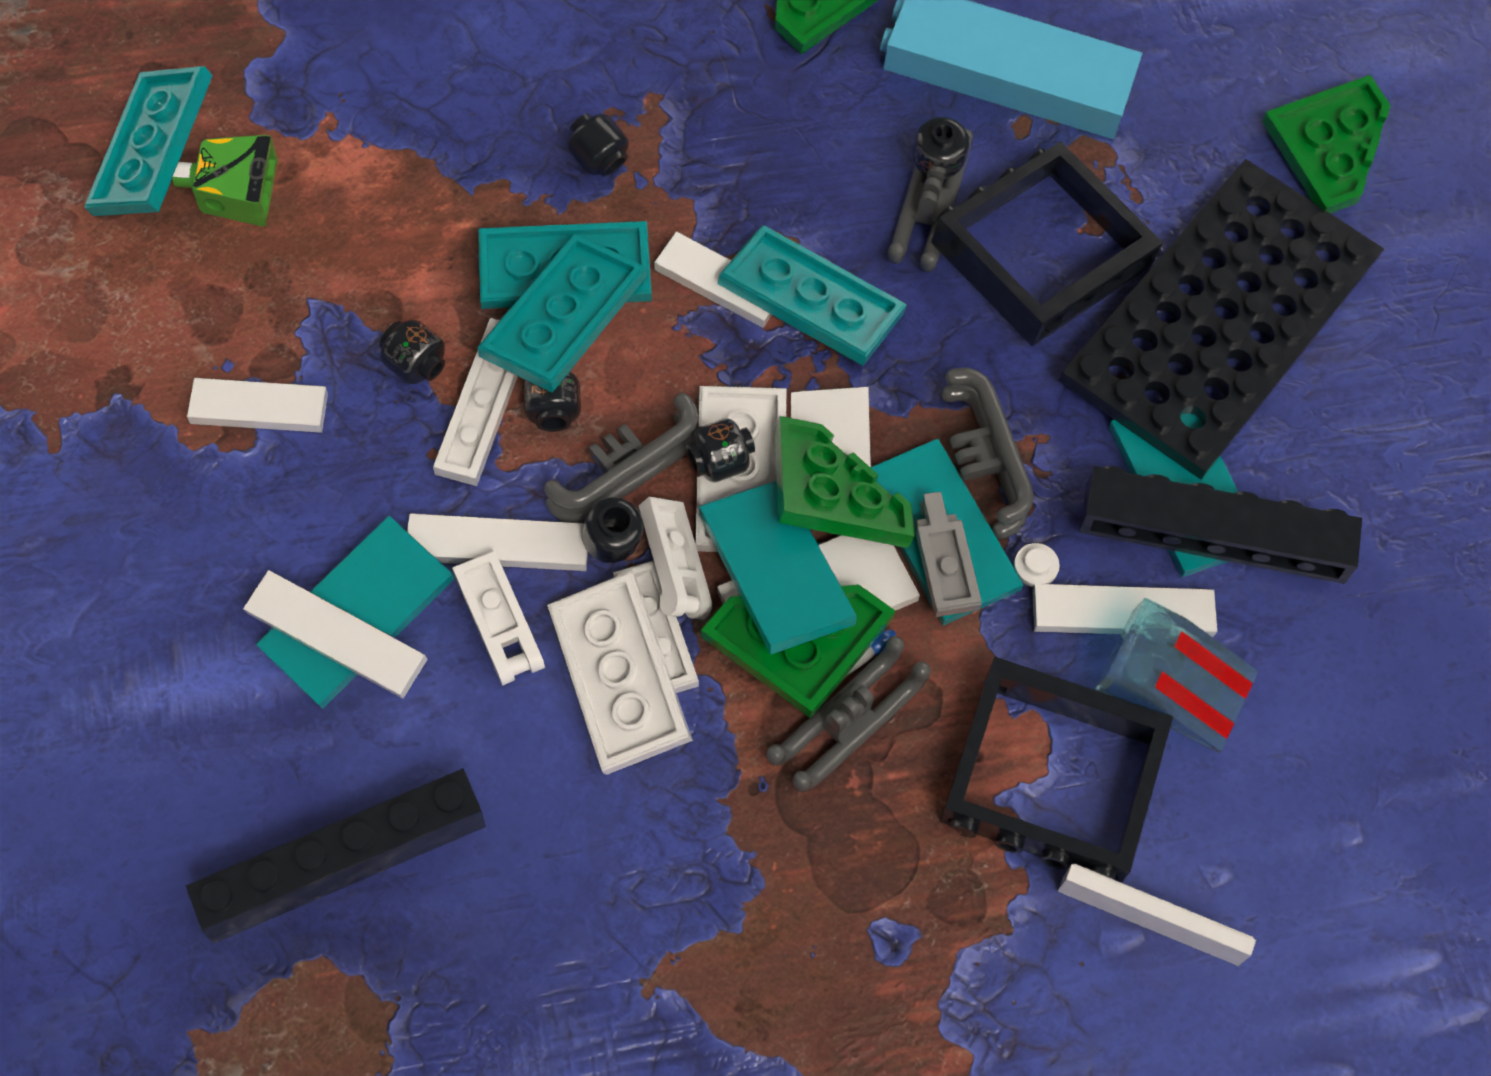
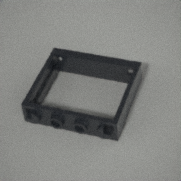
[931,141,1163,347]
[940,656,1173,883]

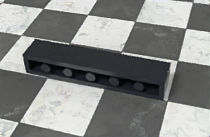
[1079,466,1362,584]
[185,768,486,944]

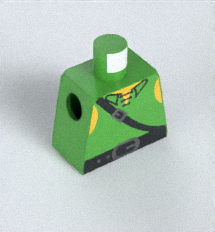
[173,135,278,226]

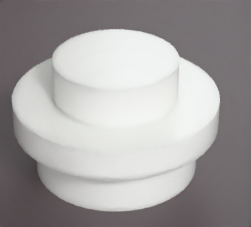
[1014,543,1060,587]

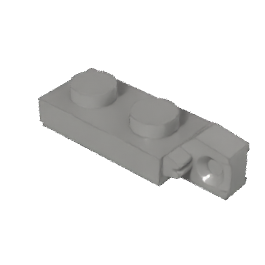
[915,491,982,617]

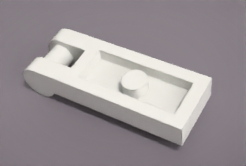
[639,497,712,620]
[452,551,545,686]

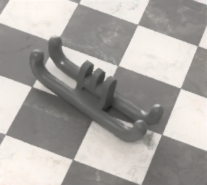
[887,129,973,273]
[941,367,1034,539]
[544,393,698,523]
[766,636,931,793]

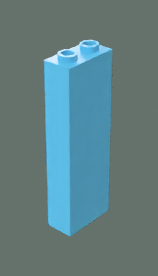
[880,0,1142,140]

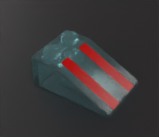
[1095,597,1258,753]

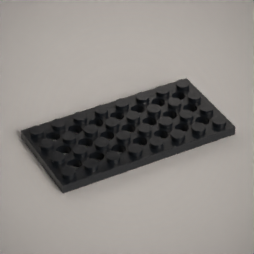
[1058,159,1384,480]

